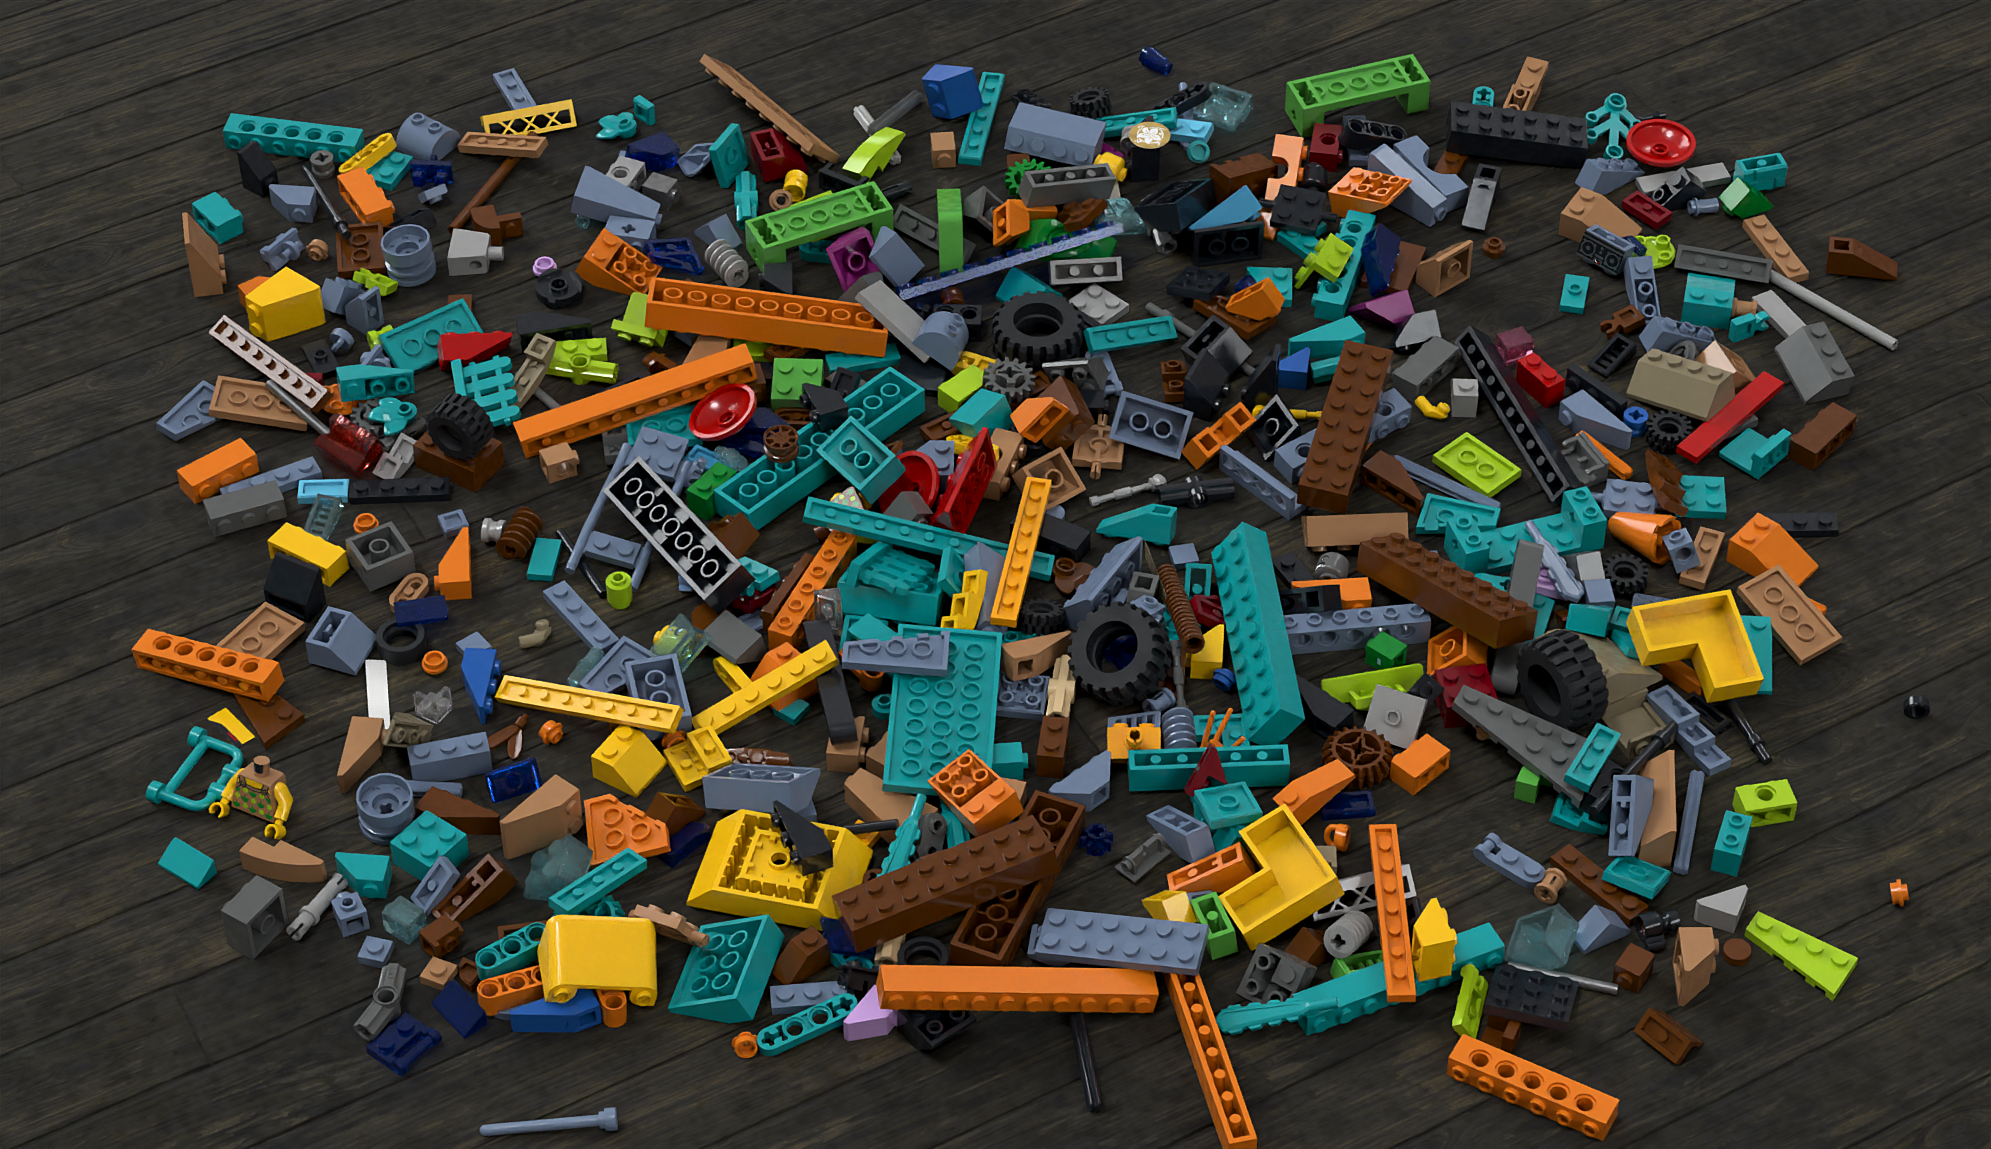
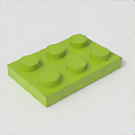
[1432,432,1522,498]

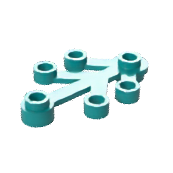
[1585,93,1641,160]

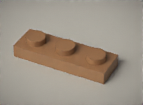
[1679,526,1725,590]

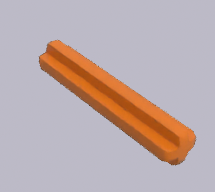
[1576,431,1633,480]

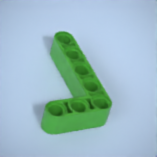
[937,189,964,279]

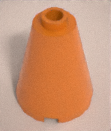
[1608,512,1681,565]

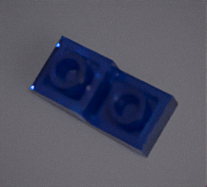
[719,433,764,461]

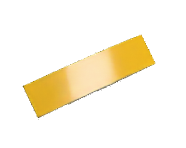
[941,569,988,630]

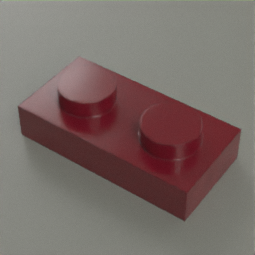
[1621,190,1673,229]

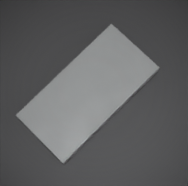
[855,280,932,363]

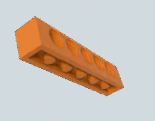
[768,530,857,651]
[131,629,285,702]
[1447,1034,1619,1141]

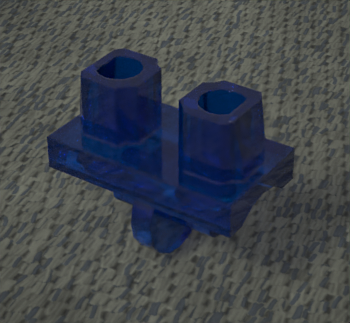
[410,155,454,187]

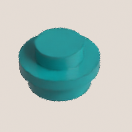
[1187,140,1210,164]

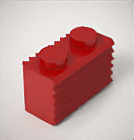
[1516,352,1566,408]

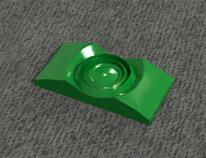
[1013,219,1117,262]

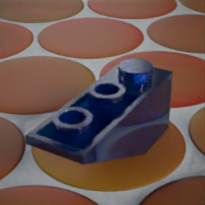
[1361,223,1401,296]

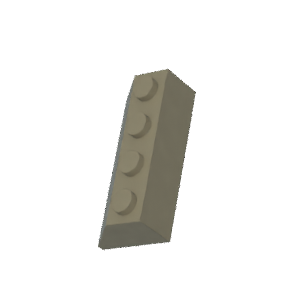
[1626,348,1735,422]

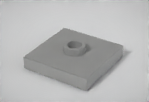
[1363,684,1428,749]

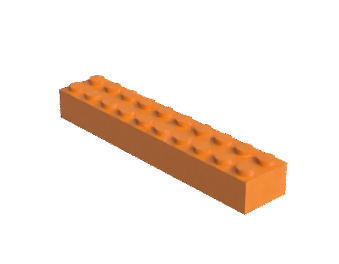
[644,277,888,357]

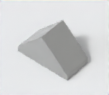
[1694,885,1748,933]

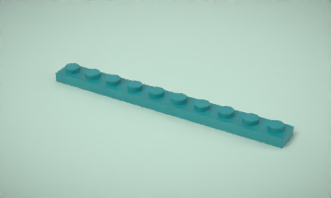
[802,496,1055,581]

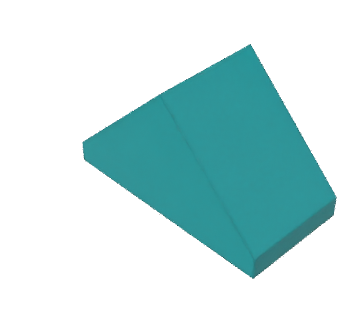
[1565,604,1613,637]

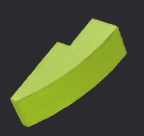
[842,127,906,183]

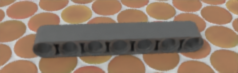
[1490,539,1544,696]

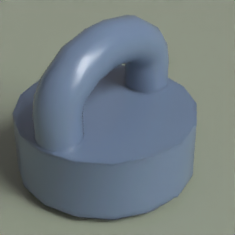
[329,328,354,353]

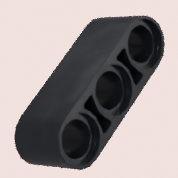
[1338,118,1407,152]

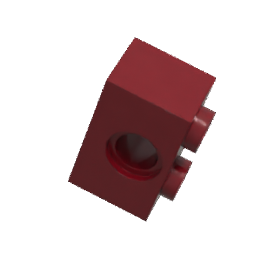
[1309,123,1344,172]

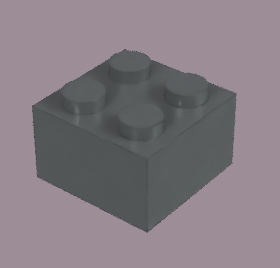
[345,521,416,592]
[221,875,289,959]

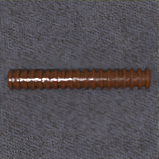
[1157,564,1205,654]

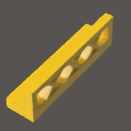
[480,99,577,136]

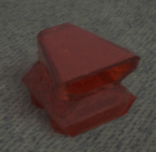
[313,413,383,477]

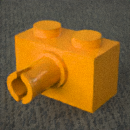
[1107,723,1161,764]

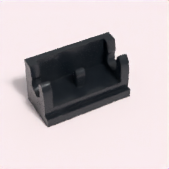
[818,162,870,194]

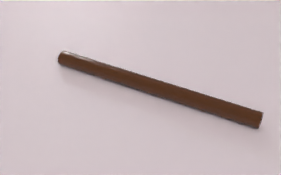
[447,131,538,234]

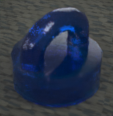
[1233,275,1257,293]

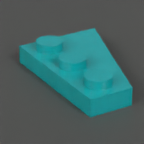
[1415,493,1501,534]

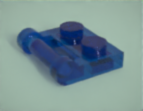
[366,1012,442,1076]

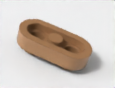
[389,573,429,615]

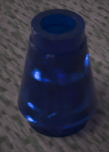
[1139,46,1173,75]

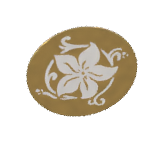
[1129,122,1170,149]

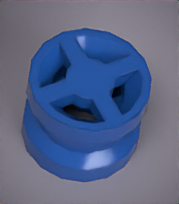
[1623,407,1648,437]

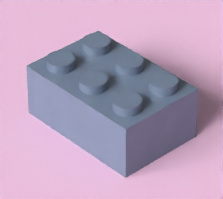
[625,653,692,741]

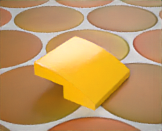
[663,724,732,792]

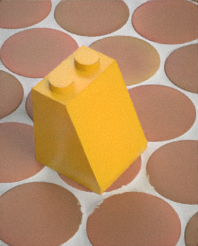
[245,267,326,342]

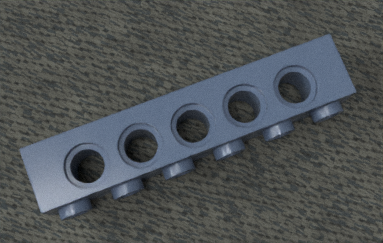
[1274,388,1412,485]
[1283,604,1431,655]

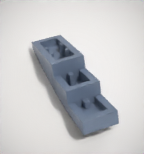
[1646,685,1731,777]

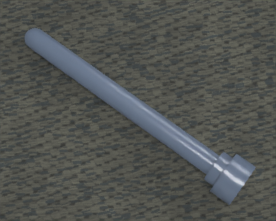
[480,1107,618,1136]

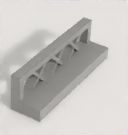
[1311,864,1417,921]

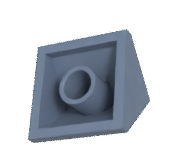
[869,226,925,290]

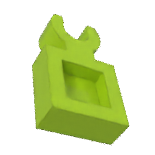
[353,268,398,296]

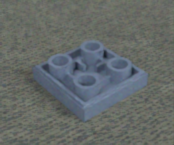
[996,671,1050,720]

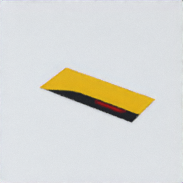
[207,708,255,747]

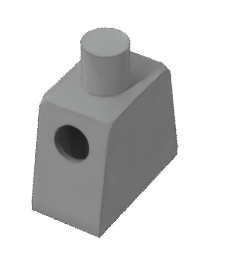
[447,228,504,276]

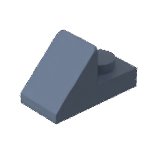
[410,856,460,915]

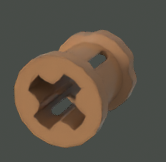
[1730,297,1757,319]
[1534,868,1568,904]

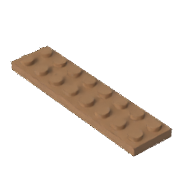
[700,54,840,163]

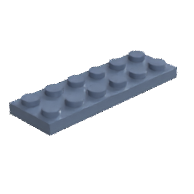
[1035,908,1209,976]

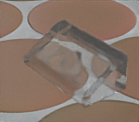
[814,588,843,636]

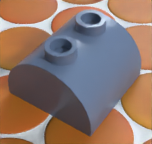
[396,113,461,166]
[912,311,969,371]

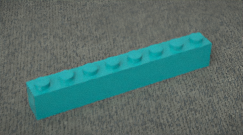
[1292,922,1505,1036]

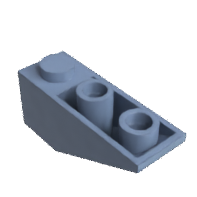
[1575,158,1645,195]
[1623,256,1661,325]
[1639,315,1717,353]

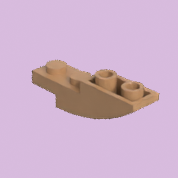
[1503,56,1549,111]

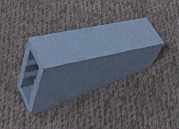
[1367,144,1447,227]
[571,166,662,228]
[964,541,1008,636]

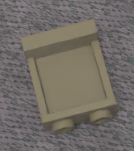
[1598,687,1675,760]

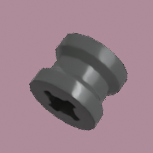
[310,150,335,179]

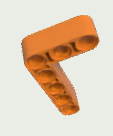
[477,965,627,1028]

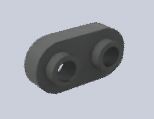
[913,813,947,860]

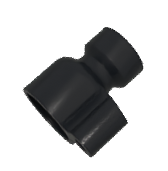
[1635,910,1680,953]

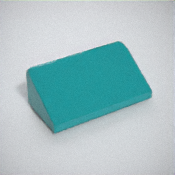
[158,837,217,890]

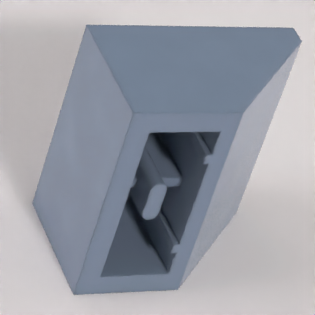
[305,606,377,675]

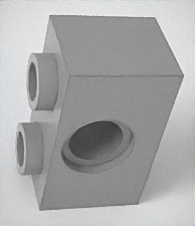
[606,156,647,192]

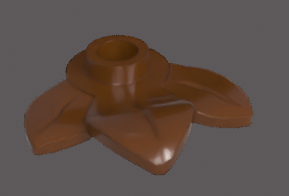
[1052,558,1095,595]

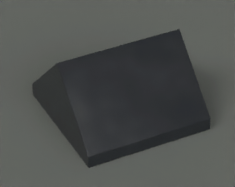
[1246,394,1301,462]

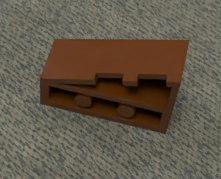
[1209,152,1278,206]

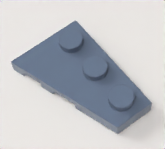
[156,380,223,441]
[578,636,658,694]

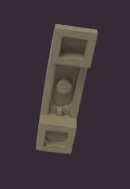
[486,333,557,413]

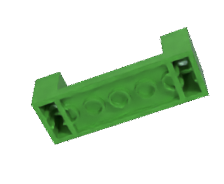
[1285,54,1430,138]
[745,181,894,273]

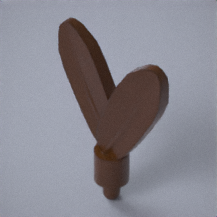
[487,714,528,760]

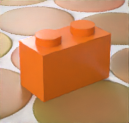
[1389,734,1451,796]

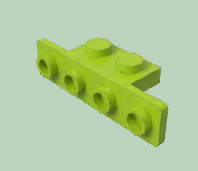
[1321,663,1423,711]

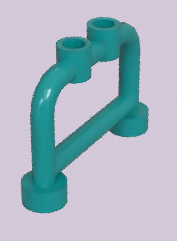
[146,726,244,812]

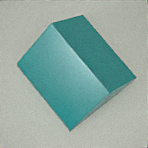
[996,266,1063,303]
[948,388,1013,438]

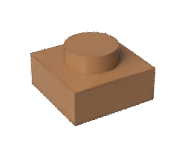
[419,956,458,992]

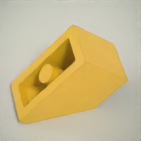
[1186,624,1224,679]
[1142,890,1197,923]

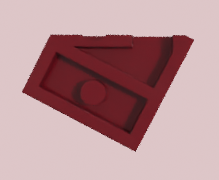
[1190,595,1227,635]

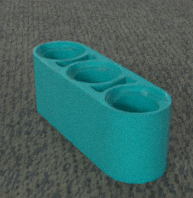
[475,922,545,981]

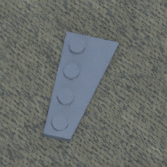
[841,631,950,677]

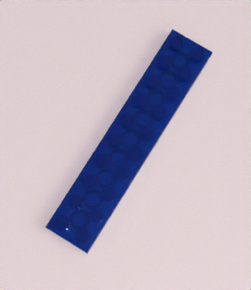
[894,220,1124,300]

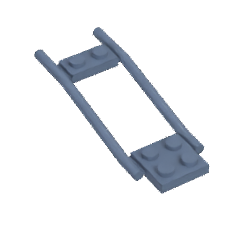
[565,426,693,592]

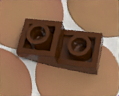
[1160,360,1187,403]

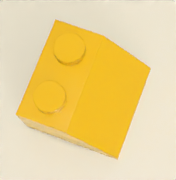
[591,724,667,798]

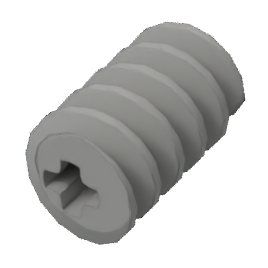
[703,239,749,288]
[1323,910,1373,958]

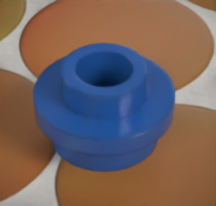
[1212,668,1237,692]

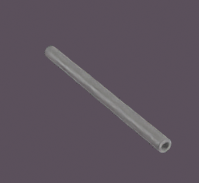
[1769,270,1898,351]

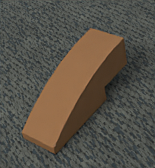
[239,837,327,883]

